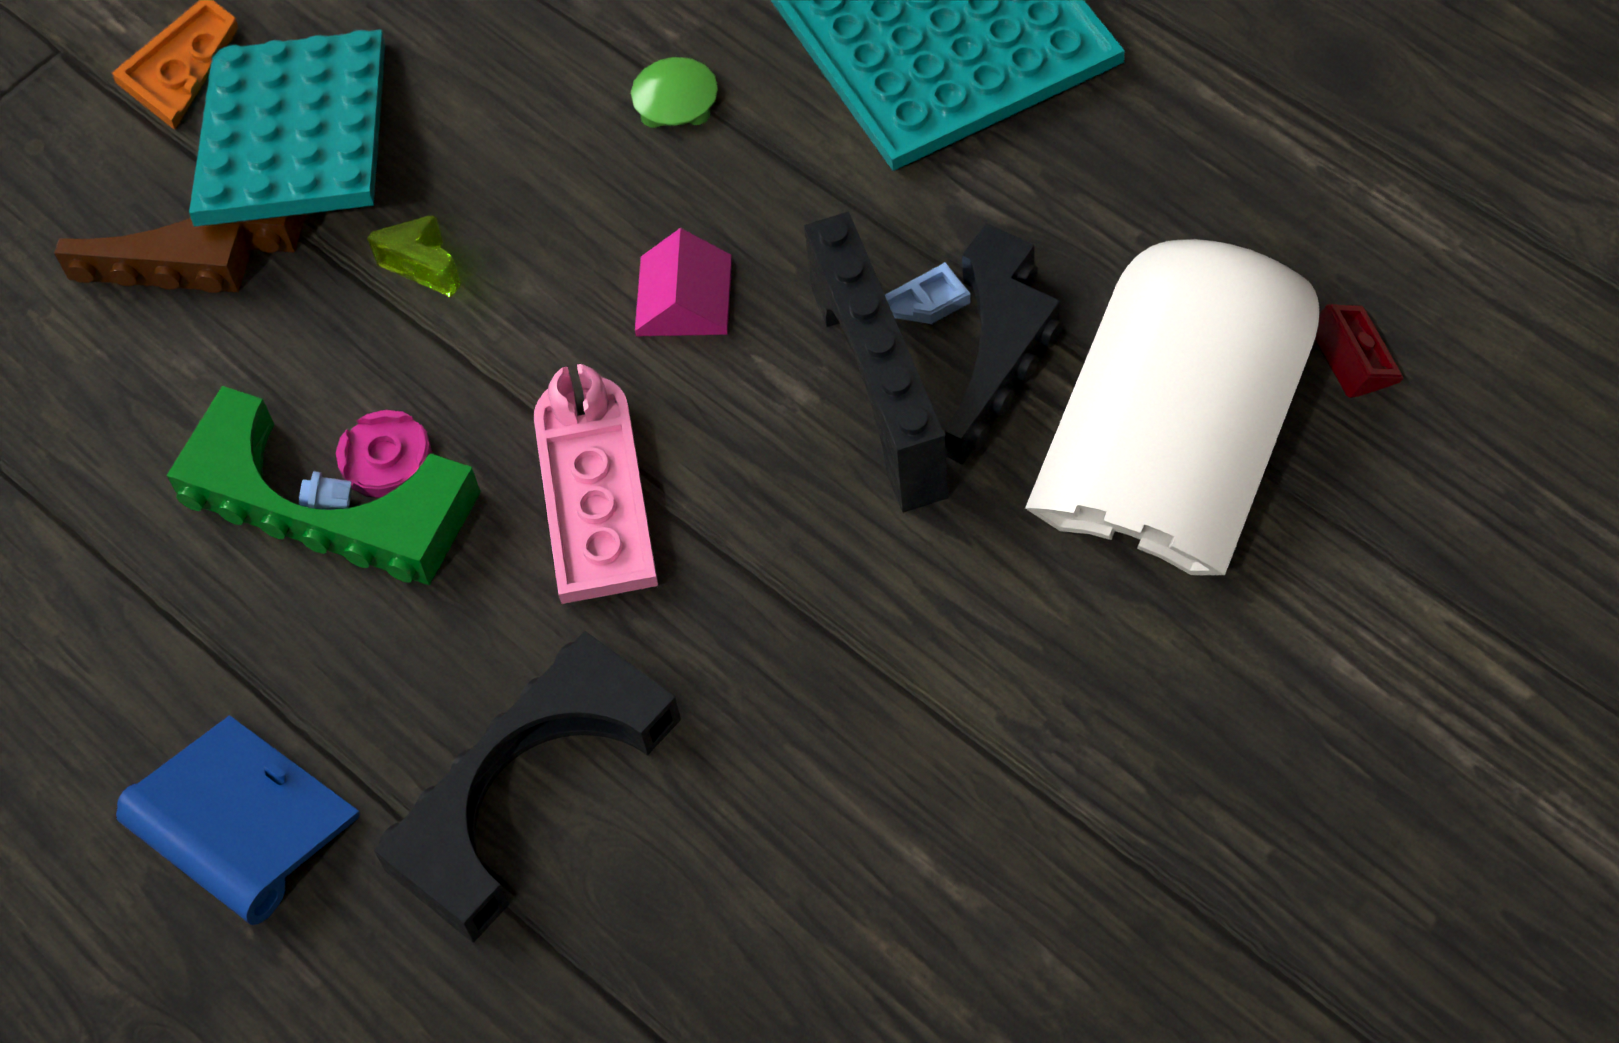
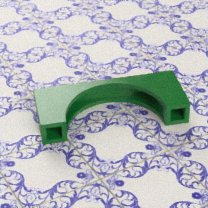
[166,386,481,585]

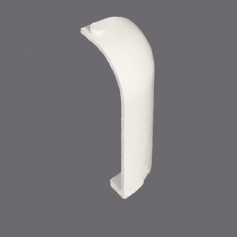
[1025,239,1319,575]

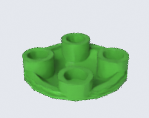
[631,57,718,128]

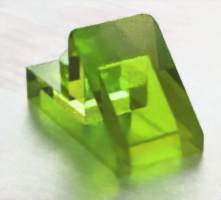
[367,216,461,297]

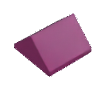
[635,228,732,336]

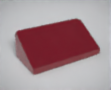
[1315,304,1404,398]

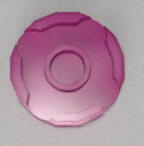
[336,410,432,498]

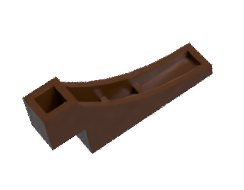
[54,213,307,293]

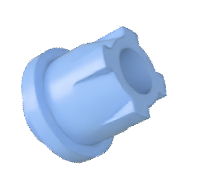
[299,471,352,510]

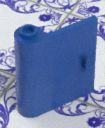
[116,715,359,925]

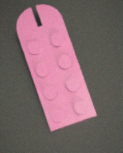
[534,364,658,604]

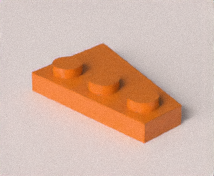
[112,0,238,130]

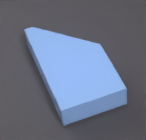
[885,262,971,324]

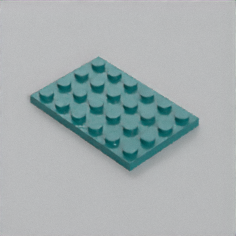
[189,30,385,227]

